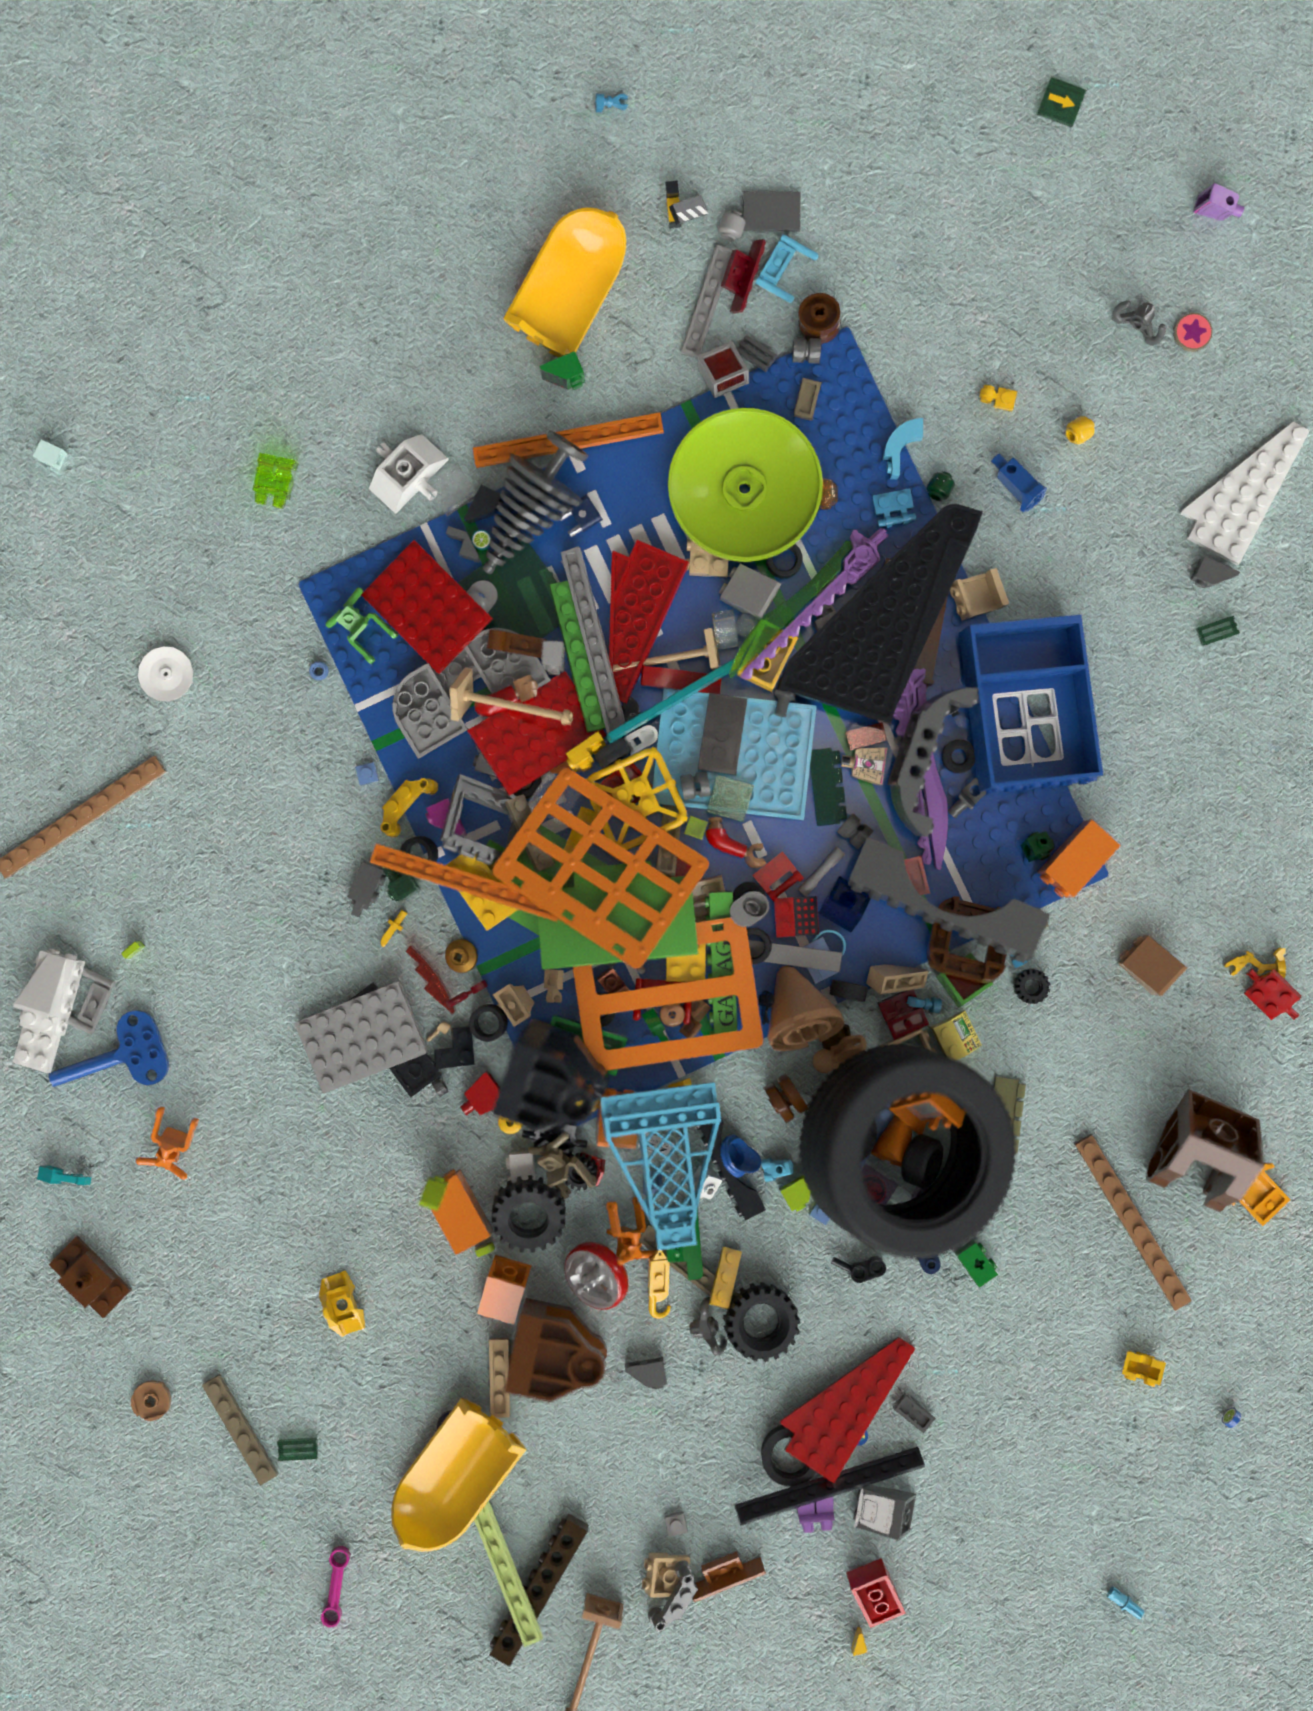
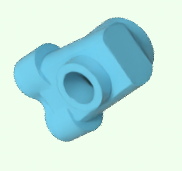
[761,1158,794,1182]

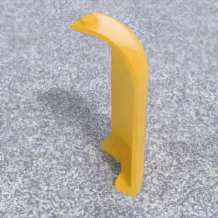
[503,207,626,358]
[391,1397,526,1551]

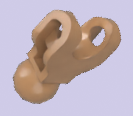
[812,1035,867,1073]

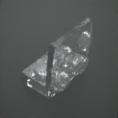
[528,772,581,826]

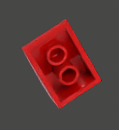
[846,1558,906,1628]

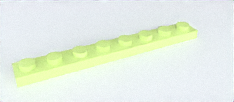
[474,1501,543,1647]

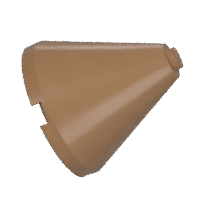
[768,965,845,1051]

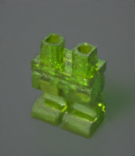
[252,453,299,509]

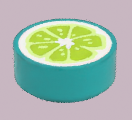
[472,530,491,550]

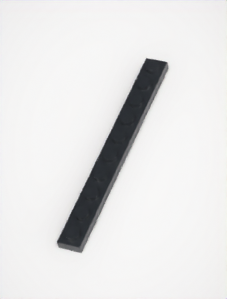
[734,1447,925,1526]

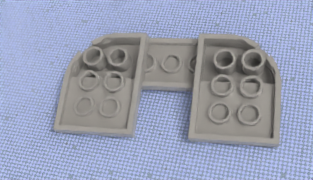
[393,628,551,759]

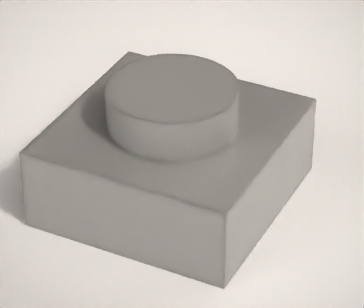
[665,1511,688,1537]

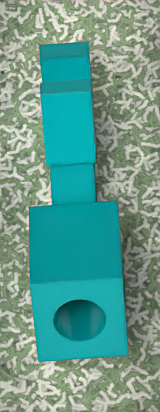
[37,1165,92,1185]

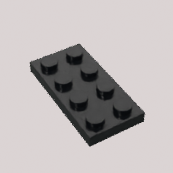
[698,693,748,775]

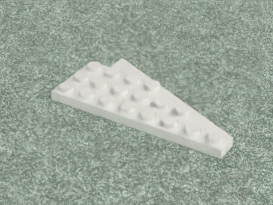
[1180,422,1310,565]

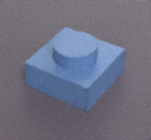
[355,762,379,786]

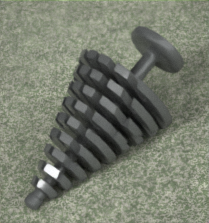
[482,430,589,574]

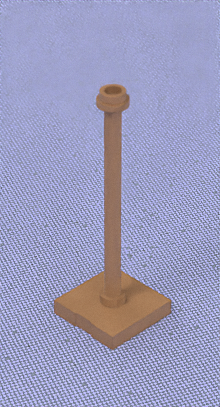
[565,1593,624,1711]

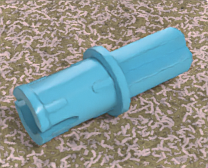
[1107,1586,1145,1619]

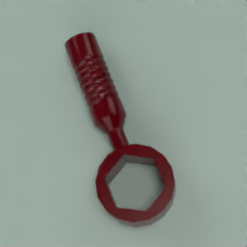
[446,979,488,1008]

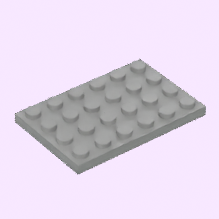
[294,980,429,1094]

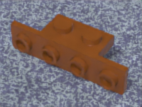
[692,1551,766,1602]

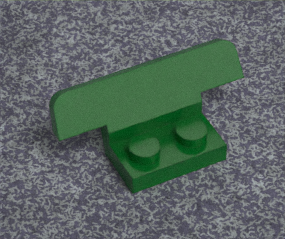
[666,1203,703,1281]

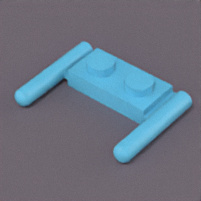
[755,234,819,303]

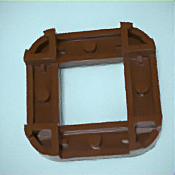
[927,896,1007,983]

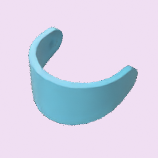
[812,930,846,956]

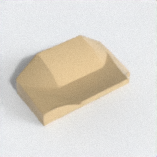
[493,984,534,1027]

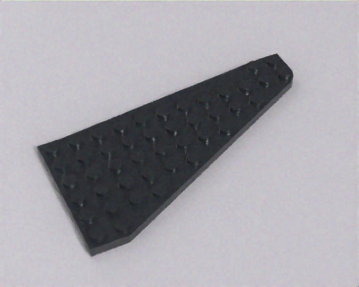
[779,504,983,725]

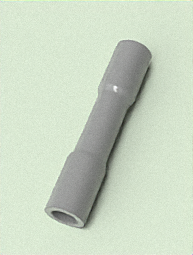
[798,847,845,897]

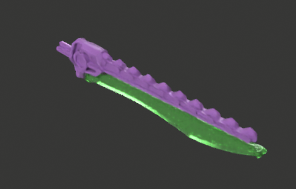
[729,528,888,680]

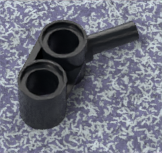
[831,1256,887,1283]

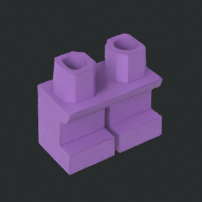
[797,1497,835,1533]

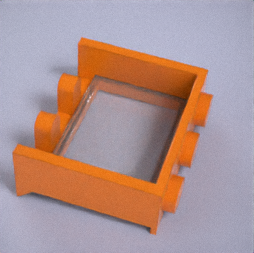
[889,1092,966,1135]

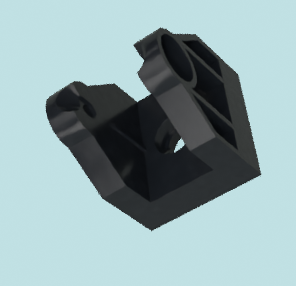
[492,1018,610,1131]

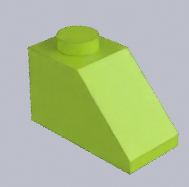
[418,1175,449,1211]
[779,1175,811,1211]

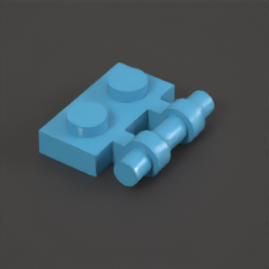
[872,488,916,528]

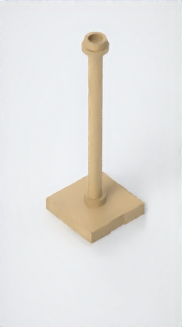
[613,628,721,671]
[450,667,573,725]

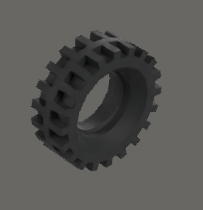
[491,1175,566,1253]
[723,1282,800,1362]

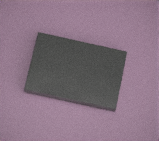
[743,191,801,232]

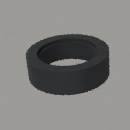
[761,1425,816,1487]

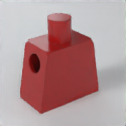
[460,1070,500,1115]

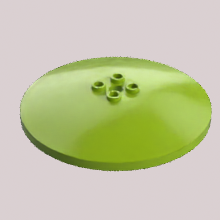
[668,408,823,562]

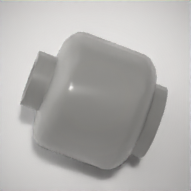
[718,210,746,242]

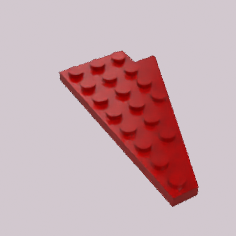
[609,540,690,704]
[779,1337,916,1483]

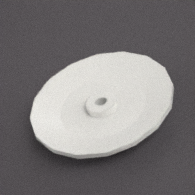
[138,646,194,702]

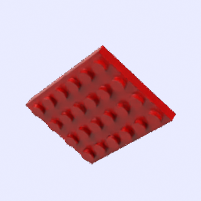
[361,540,493,674]
[467,671,606,796]

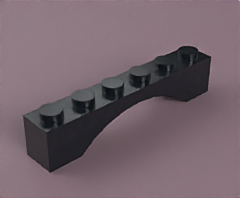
[695,1118,766,1220]

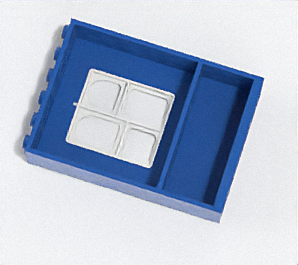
[958,615,1103,795]

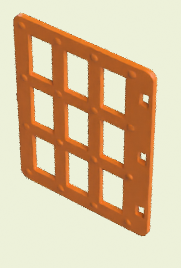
[493,768,709,969]

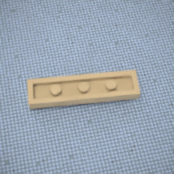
[489,1338,510,1418]

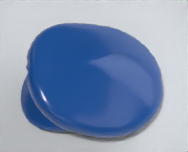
[720,1134,761,1178]

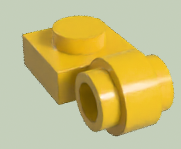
[979,385,1017,412]

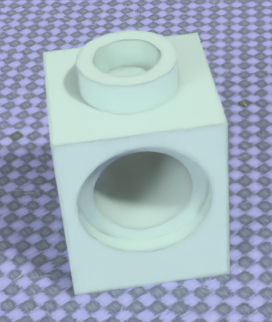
[33,439,67,470]

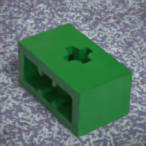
[954,1240,998,1288]

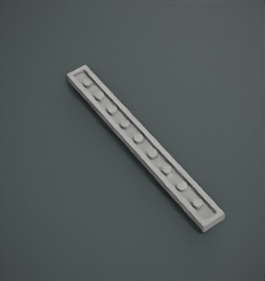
[561,546,625,735]

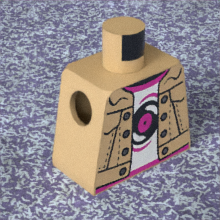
[841,748,887,786]

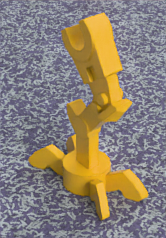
[1224,948,1286,978]

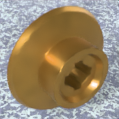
[445,939,478,973]

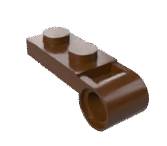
[486,629,547,658]

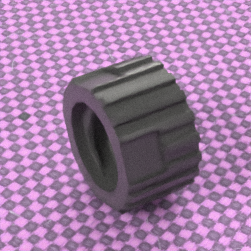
[432,1078,448,1097]

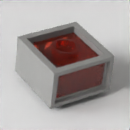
[697,341,749,398]

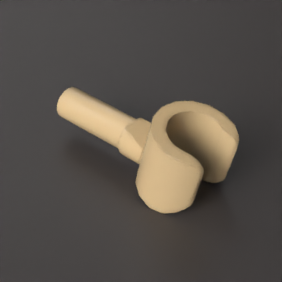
[426,1021,451,1042]

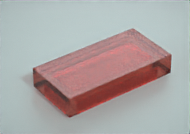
[845,722,888,751]

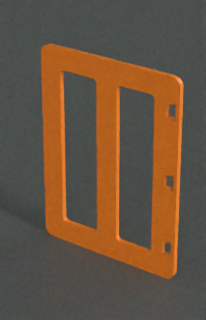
[573,917,763,1070]

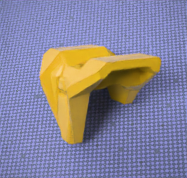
[319,1271,365,1337]

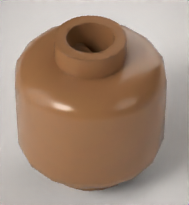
[660,1003,685,1027]

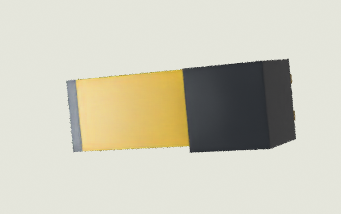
[665,180,682,229]

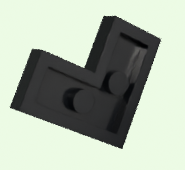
[434,1026,475,1069]

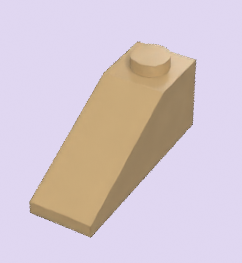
[866,964,929,994]

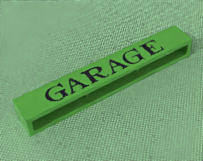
[705,891,737,1035]

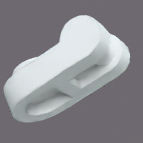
[623,725,658,755]

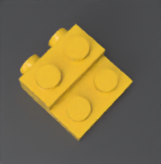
[566,732,606,773]

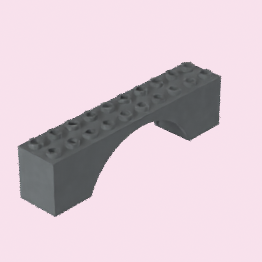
[848,837,1051,963]

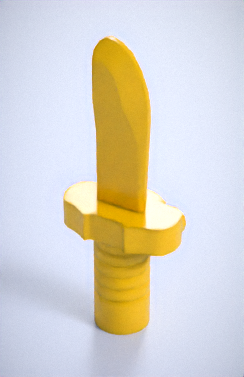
[381,909,408,947]

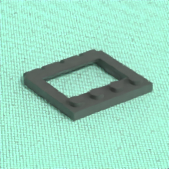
[440,774,529,867]

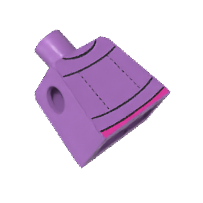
[1193,183,1244,221]

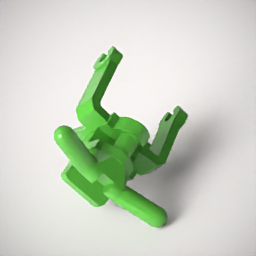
[325,587,399,664]

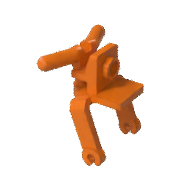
[136,1106,199,1180]
[606,1196,659,1265]

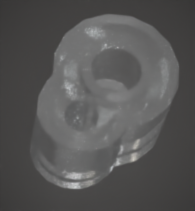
[711,610,739,650]

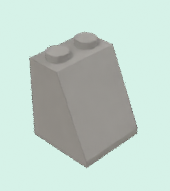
[719,564,781,623]

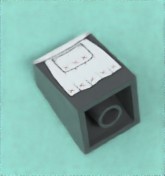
[853,1485,916,1541]

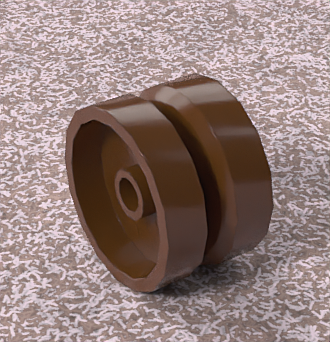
[798,293,841,344]
[763,1073,808,1123]

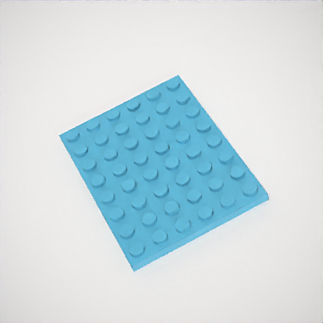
[652,688,817,820]

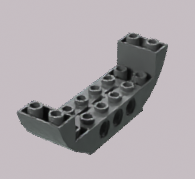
[887,688,979,838]

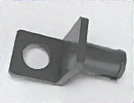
[774,677,796,717]
[948,778,986,818]

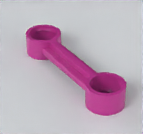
[321,1546,351,1627]

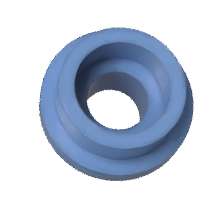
[309,661,329,681]

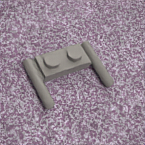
[68,967,115,1034]

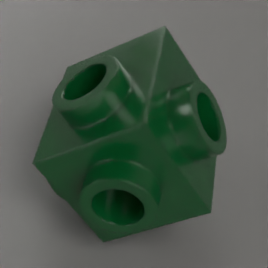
[1020,831,1055,862]

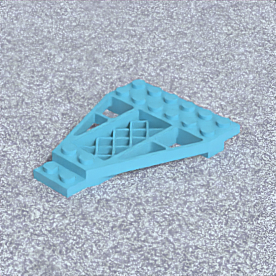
[600,1082,721,1250]

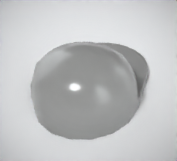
[467,580,497,613]
[730,891,769,927]

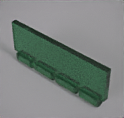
[810,748,847,826]

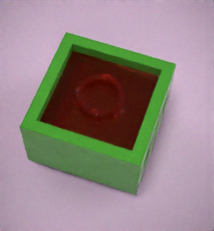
[936,952,993,1008]

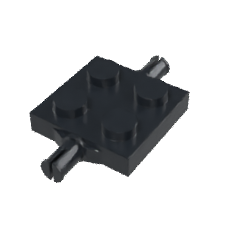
[522,1122,588,1157]

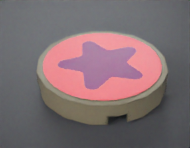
[1173,313,1213,352]

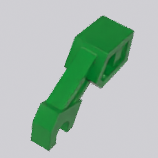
[642,1008,669,1042]

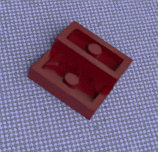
[877,989,929,1040]

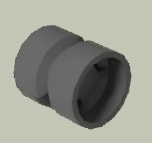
[792,337,821,364]
[680,771,711,800]
[837,813,874,849]

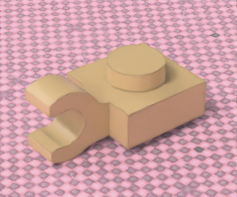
[544,969,564,1003]

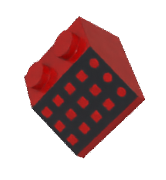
[774,896,819,937]

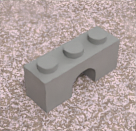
[542,641,566,675]

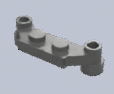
[647,1560,698,1632]

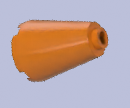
[871,1115,913,1167]

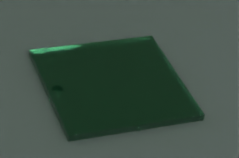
[458,539,559,638]

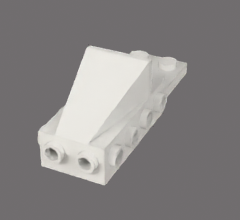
[13,948,85,1073]

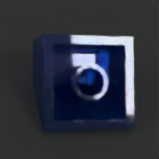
[818,876,871,932]

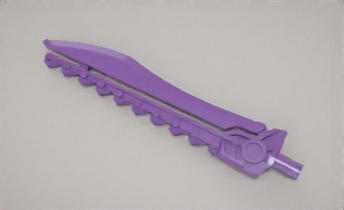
[894,668,948,870]

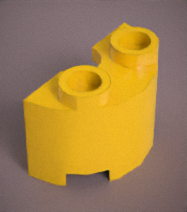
[1122,1350,1166,1387]

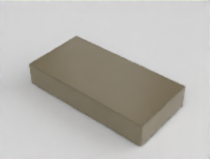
[794,378,821,421]

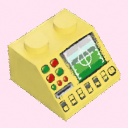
[930,1011,982,1061]

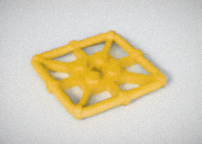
[586,747,688,850]

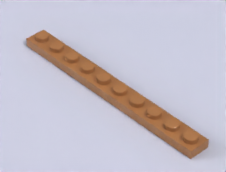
[0,756,166,878]
[1074,1134,1192,1311]

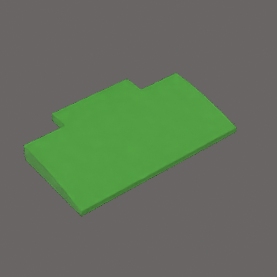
[538,861,698,970]

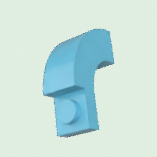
[882,418,923,479]

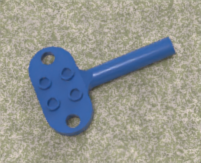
[49,1010,169,1087]

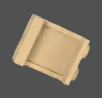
[950,568,1009,621]

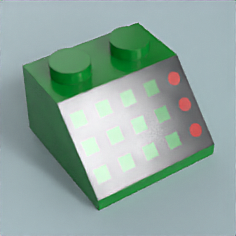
[539,351,585,390]

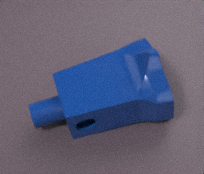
[991,453,1047,513]

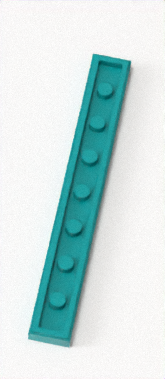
[607,656,743,743]

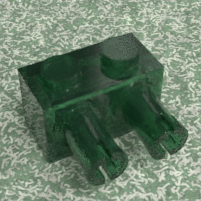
[381,867,421,902]

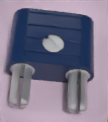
[560,494,603,537]

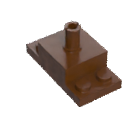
[49,1236,132,1319]

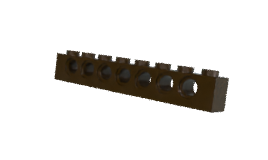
[489,1514,589,1667]

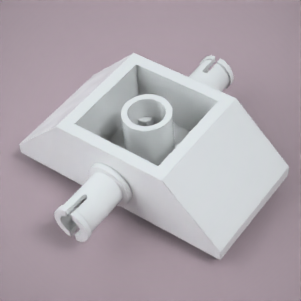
[369,434,449,514]

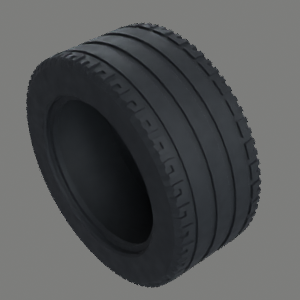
[799,1044,1017,1259]

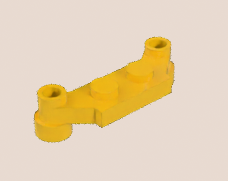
[380,778,438,838]

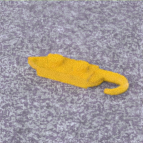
[648,1250,671,1319]

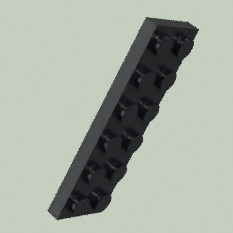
[348,982,442,1098]

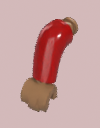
[474,675,538,717]
[705,817,766,868]

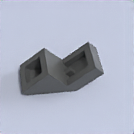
[446,526,480,563]

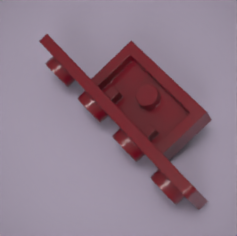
[721,239,766,314]

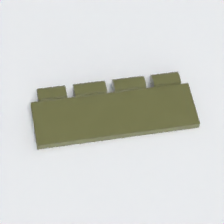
[994,1077,1026,1153]

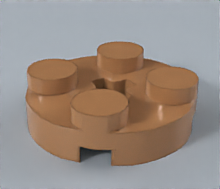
[131,1380,171,1421]

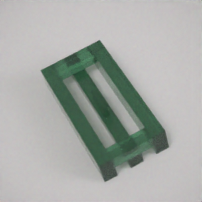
[1196,615,1240,647]
[277,1438,318,1461]

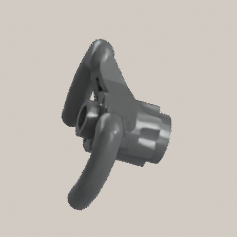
[1112,300,1166,346]
[689,1297,727,1355]

